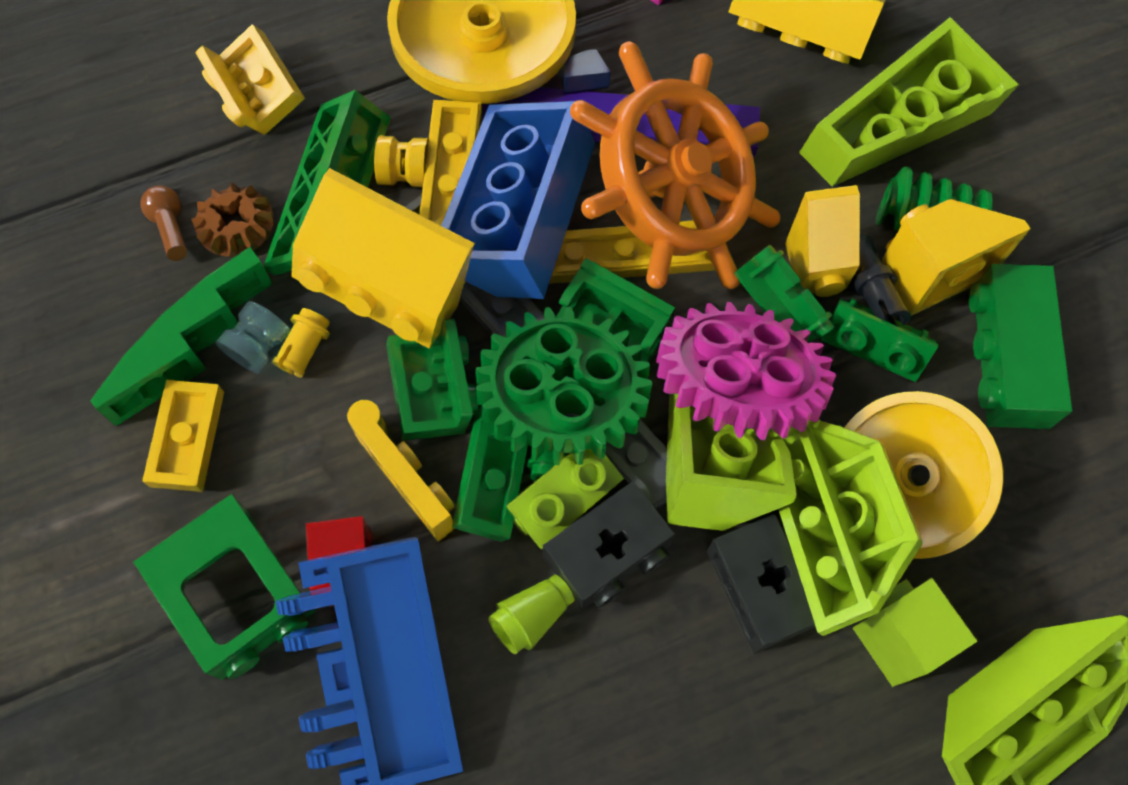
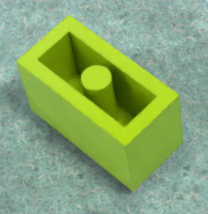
[853,578,977,687]

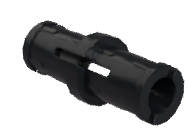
[854,234,911,327]

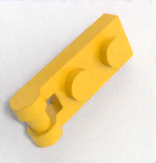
[347,400,455,542]

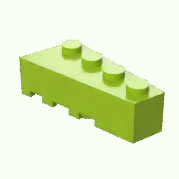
[799,17,1019,187]

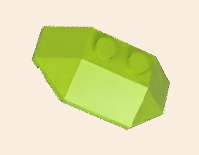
[770,420,923,636]
[942,615,1128,785]

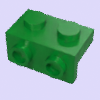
[386,319,478,441]

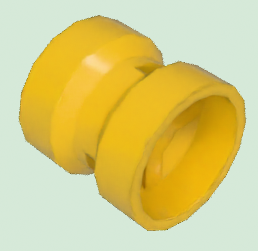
[374,136,429,188]

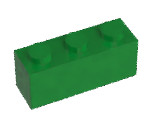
[969,264,1072,429]

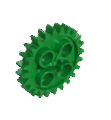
[476,307,652,466]

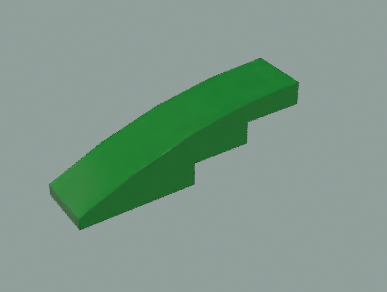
[90,247,273,426]

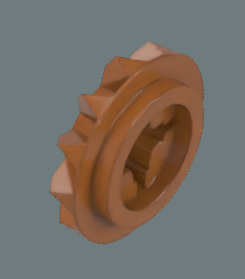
[191,182,274,257]

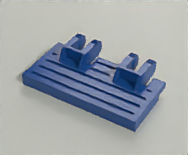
[276,537,463,785]

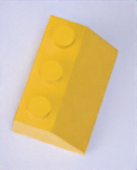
[729,0,886,64]
[292,168,475,349]

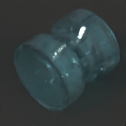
[216,301,290,374]

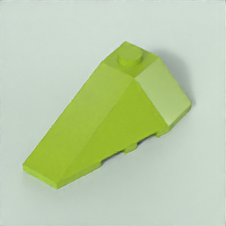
[666,394,797,531]

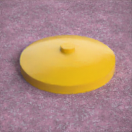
[387,0,576,104]

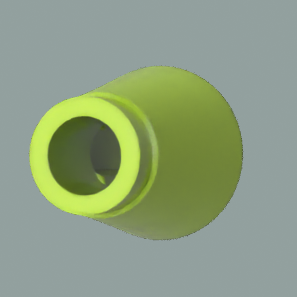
[488,574,575,654]

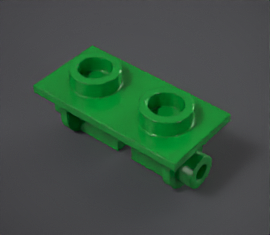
[734,244,834,343]
[821,298,939,383]

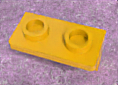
[195,24,305,135]

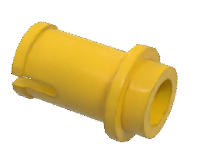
[272,308,330,378]

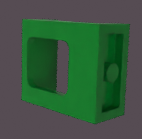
[133,494,317,680]

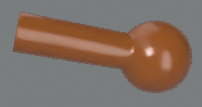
[140,185,187,261]

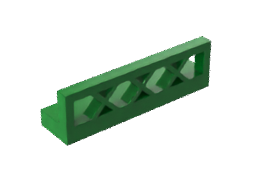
[263,90,391,276]

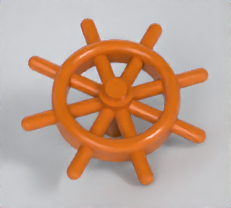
[570,41,781,289]

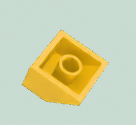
[882,199,1031,316]

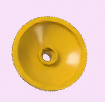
[844,391,1004,559]

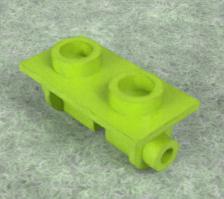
[506,449,624,550]

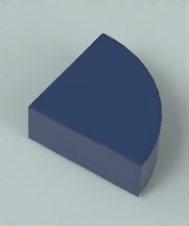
[562,49,610,93]

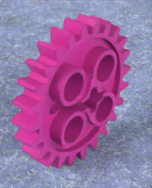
[656,302,836,440]

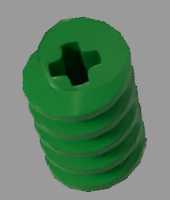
[875,167,993,231]

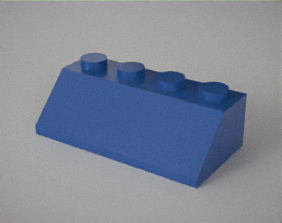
[441,101,595,299]

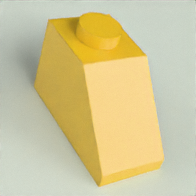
[785,185,860,297]

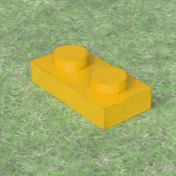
[142,380,224,492]

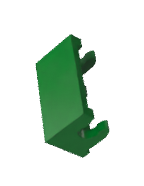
[556,258,675,362]

